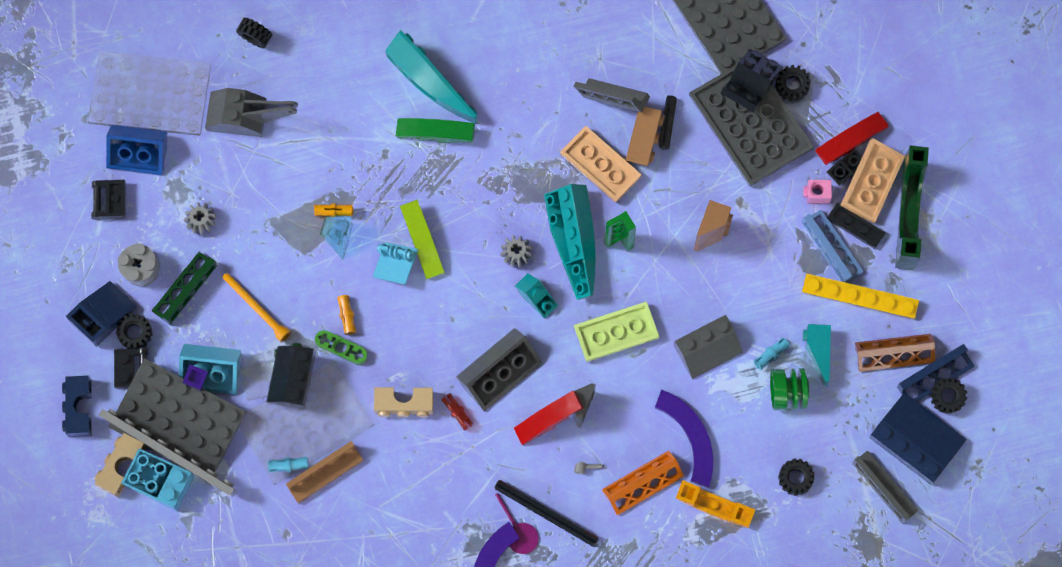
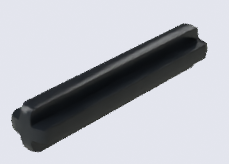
[659,95,677,150]

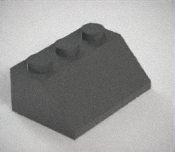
[674,315,743,379]

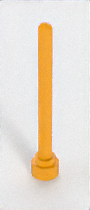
[223,273,292,343]

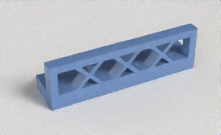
[802,210,864,283]

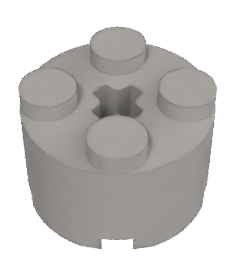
[118,244,160,286]

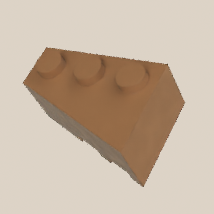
[626,106,665,166]

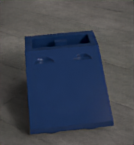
[66,281,137,347]

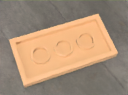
[560,126,642,203]
[840,138,905,223]

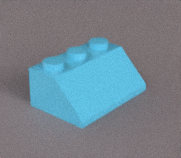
[179,344,241,395]

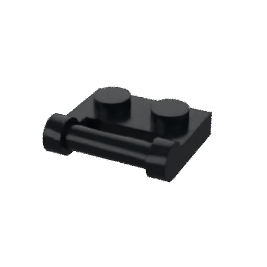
[91,179,126,220]
[114,348,149,389]

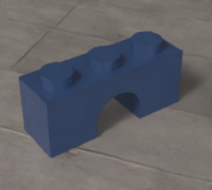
[62,375,92,437]

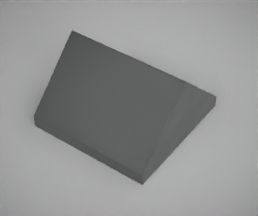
[567,383,596,428]

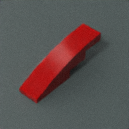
[815,112,889,165]
[514,391,584,445]

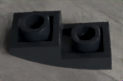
[826,148,862,186]

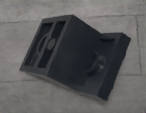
[720,49,783,112]

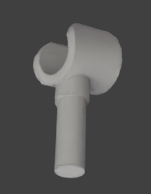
[574,462,602,475]

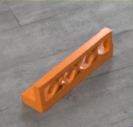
[602,450,684,515]

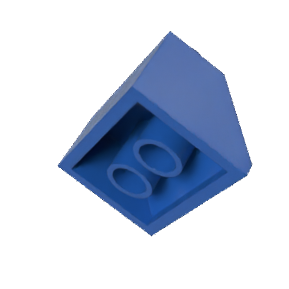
[106,125,168,175]

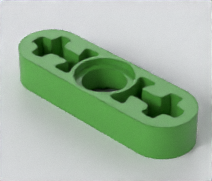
[315,330,367,365]

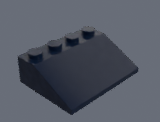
[869,392,967,486]

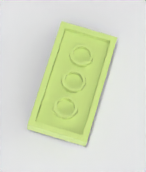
[574,301,659,362]

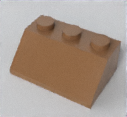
[694,200,733,252]

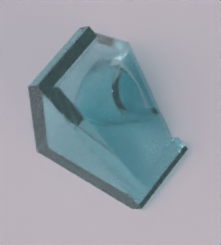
[320,216,353,260]

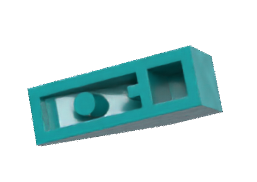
[802,324,831,386]

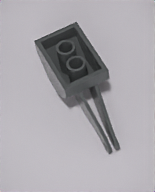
[205,88,298,137]

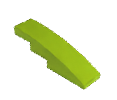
[400,199,445,279]

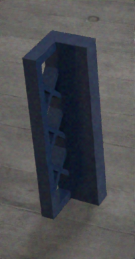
[897,344,974,402]

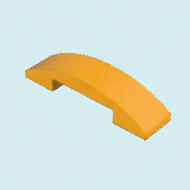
[675,480,755,528]

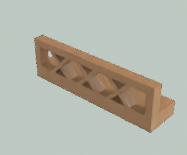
[286,441,363,504]

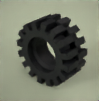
[236,17,273,48]
[776,65,811,102]
[116,313,153,349]
[930,378,967,413]
[778,458,815,496]

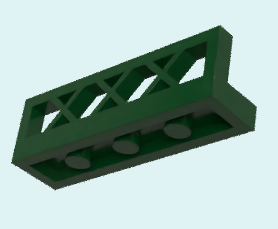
[152,252,217,325]

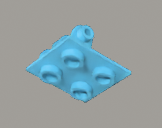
[373,242,418,285]

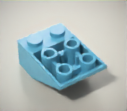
[121,448,194,512]

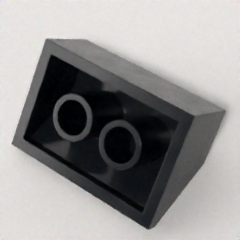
[266,345,316,410]

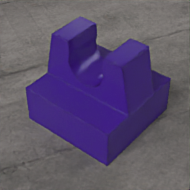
[182,365,208,391]

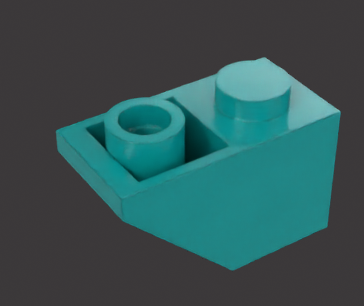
[514,273,558,319]

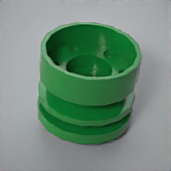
[770,368,809,411]

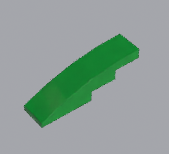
[395,118,475,143]

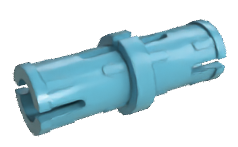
[753,337,790,370]
[268,457,309,473]

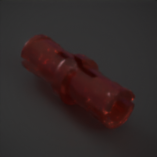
[441,393,474,431]

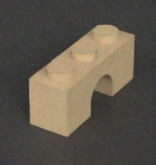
[374,387,433,418]
[94,433,147,498]

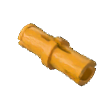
[314,203,354,218]
[337,295,356,335]

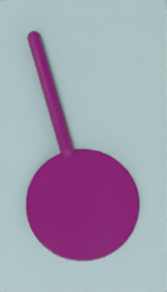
[495,493,539,554]

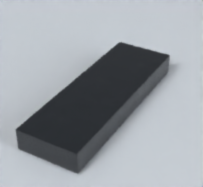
[827,202,886,249]

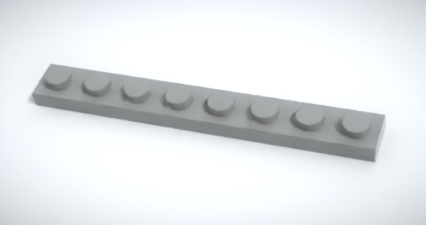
[99,409,237,497]

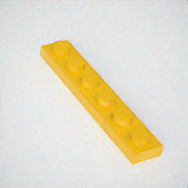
[802,273,919,319]

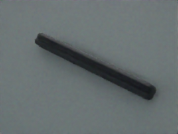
[495,480,598,547]

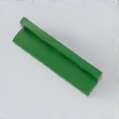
[604,211,636,252]

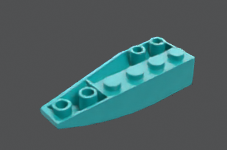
[385,30,477,124]
[544,184,596,300]

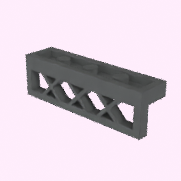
[573,78,650,113]
[852,450,918,524]

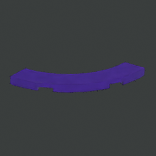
[655,389,713,488]
[474,522,519,567]

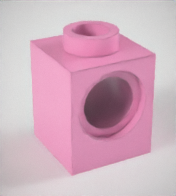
[803,180,832,204]

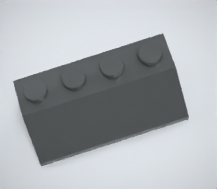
[456,328,543,411]

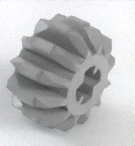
[184,202,217,235]
[500,235,532,268]

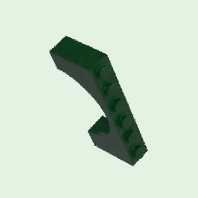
[895,145,929,270]

